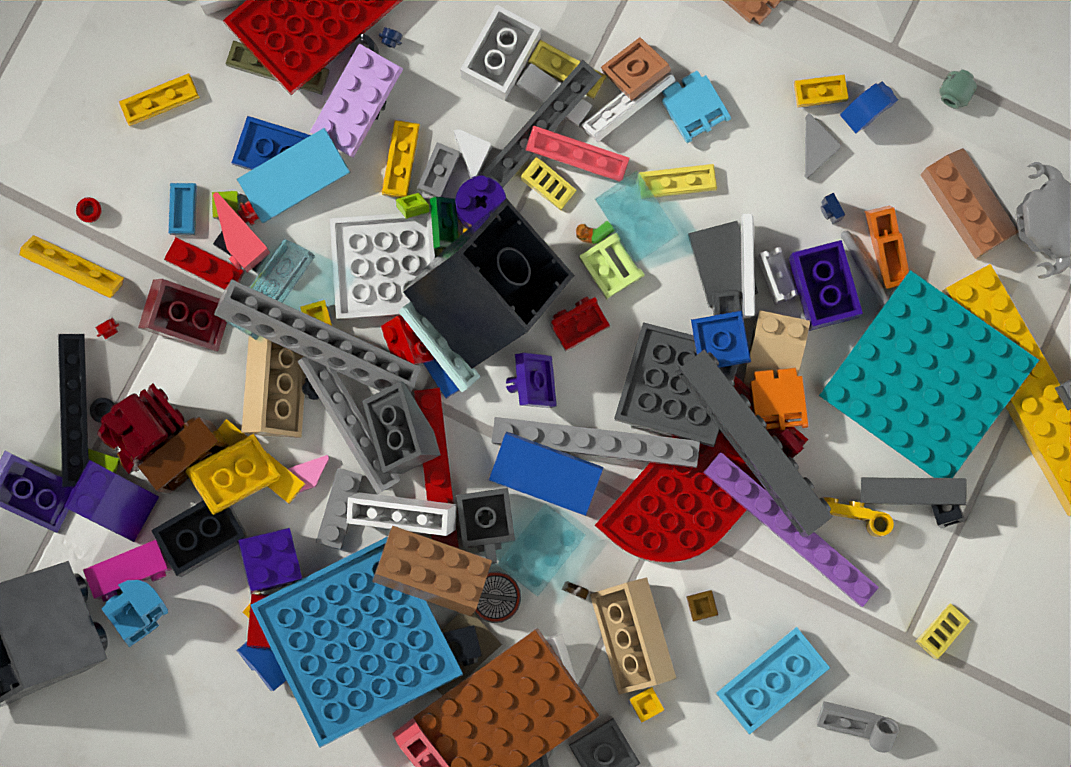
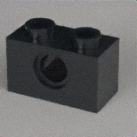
[443,625,483,666]

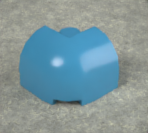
[101,580,168,647]

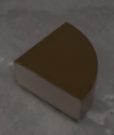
[561,581,589,600]

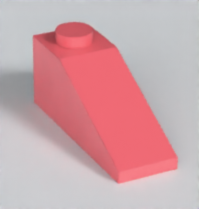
[213,192,270,273]
[392,718,449,767]

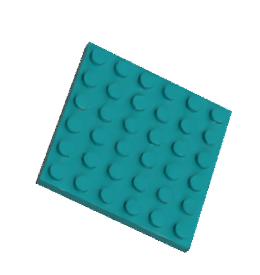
[819,270,1039,478]

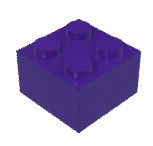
[238,528,302,595]

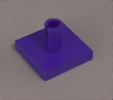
[506,353,557,408]

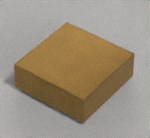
[686,590,718,622]

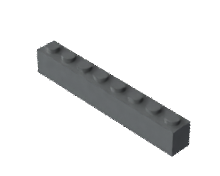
[675,349,833,537]

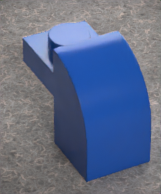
[840,81,898,134]

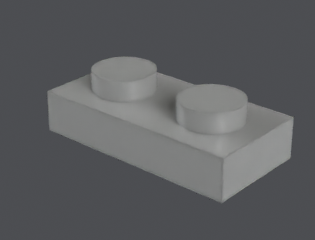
[417,142,461,197]

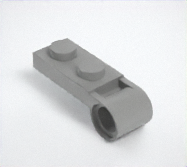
[817,701,899,753]

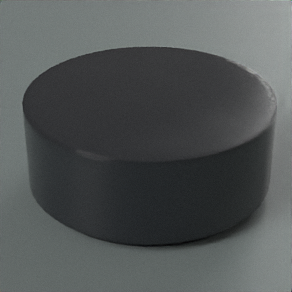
[90,397,115,424]

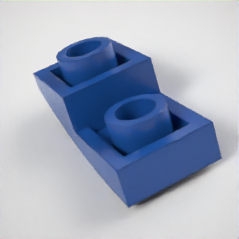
[236,641,286,691]

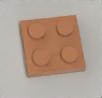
[601,37,671,101]

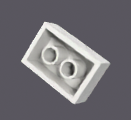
[460,5,541,101]

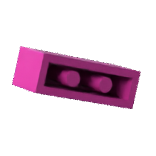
[83,540,172,602]

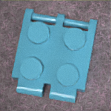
[662,71,731,144]

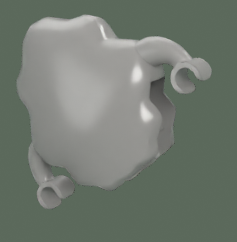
[1016,162,1071,279]

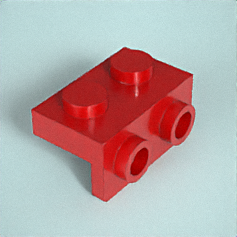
[550,296,610,352]
[381,315,434,366]

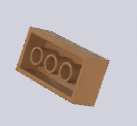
[372,526,492,616]

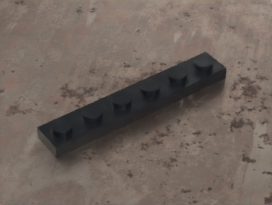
[58,334,89,488]

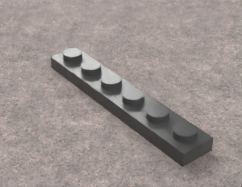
[482,60,602,188]

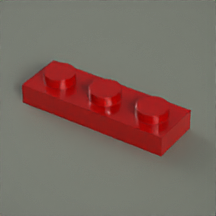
[164,237,245,290]

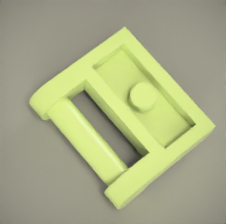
[579,233,645,300]

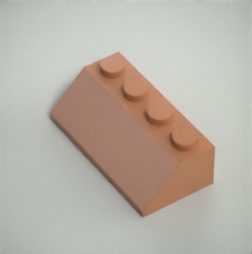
[921,148,1018,259]

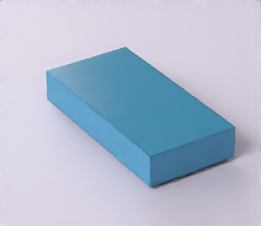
[168,183,197,235]

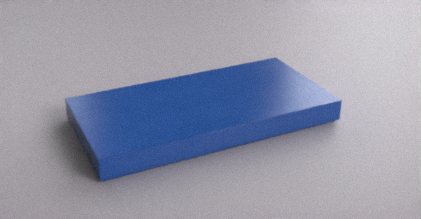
[489,431,604,516]

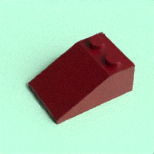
[138,279,227,352]

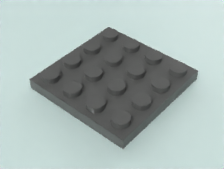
[614,322,739,447]

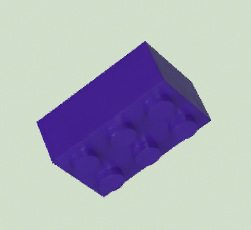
[788,240,863,331]

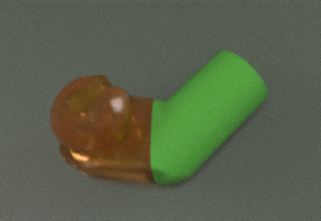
[576,221,614,244]

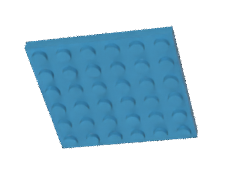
[250,536,463,748]

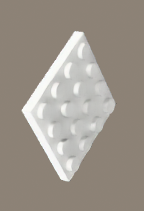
[330,211,435,321]

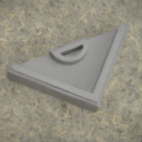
[804,113,841,179]

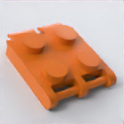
[750,368,808,431]

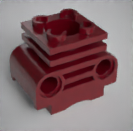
[97,383,185,474]

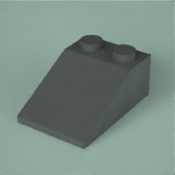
[362,381,441,474]

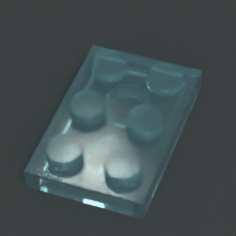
[595,170,680,263]
[497,503,586,597]

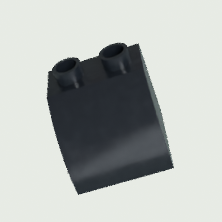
[403,198,575,369]

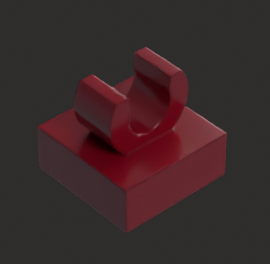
[777,428,805,458]

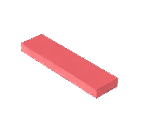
[525,126,630,182]

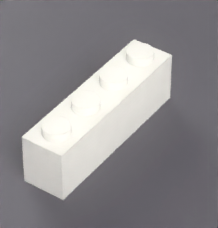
[346,492,457,536]

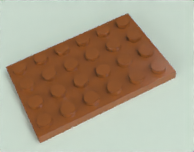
[413,628,599,767]

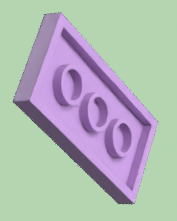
[310,44,403,158]

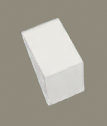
[454,129,492,179]

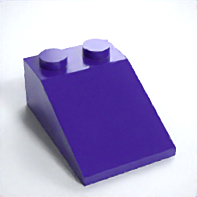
[0,450,74,533]
[64,460,159,542]

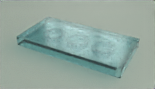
[225,239,315,340]

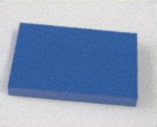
[231,116,311,170]

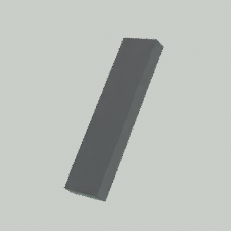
[860,477,967,505]

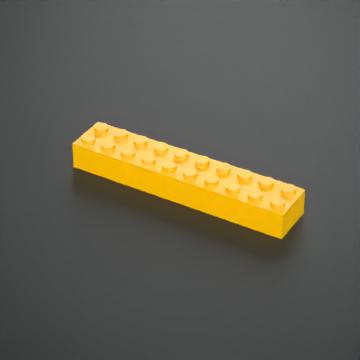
[942,264,1071,516]

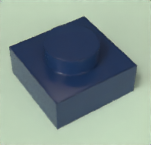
[821,193,845,224]

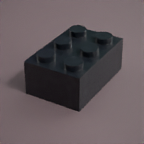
[151,500,249,577]

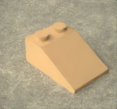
[743,310,810,388]

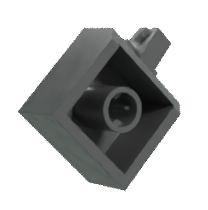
[456,488,515,564]

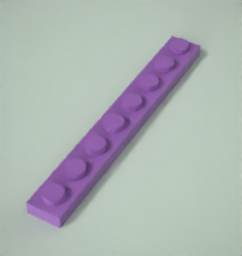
[703,453,879,607]

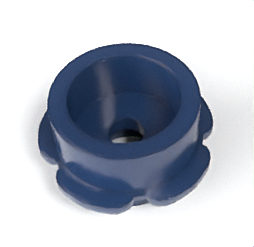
[379,27,403,49]

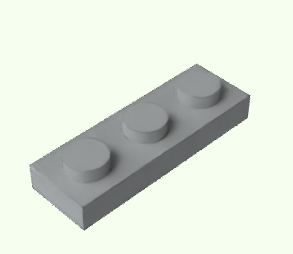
[316,468,363,550]

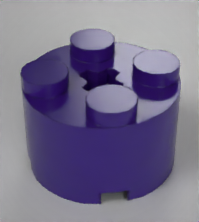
[455,175,506,229]

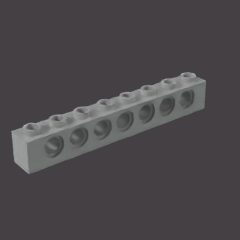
[214,280,421,392]

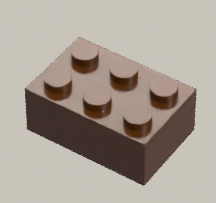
[138,417,229,494]

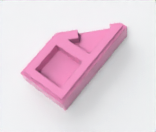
[288,455,330,493]

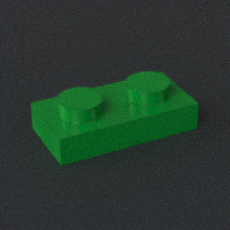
[430,196,459,249]

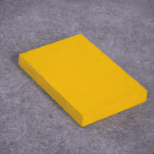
[186,434,281,515]

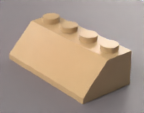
[241,331,306,438]
[590,577,677,695]

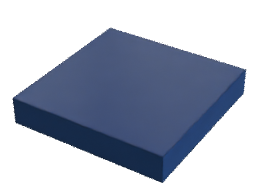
[691,311,751,368]

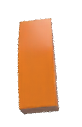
[865,205,909,289]

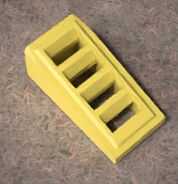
[521,157,577,210]
[915,603,970,659]

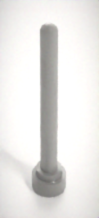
[841,231,889,307]

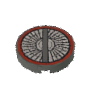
[474,571,521,623]

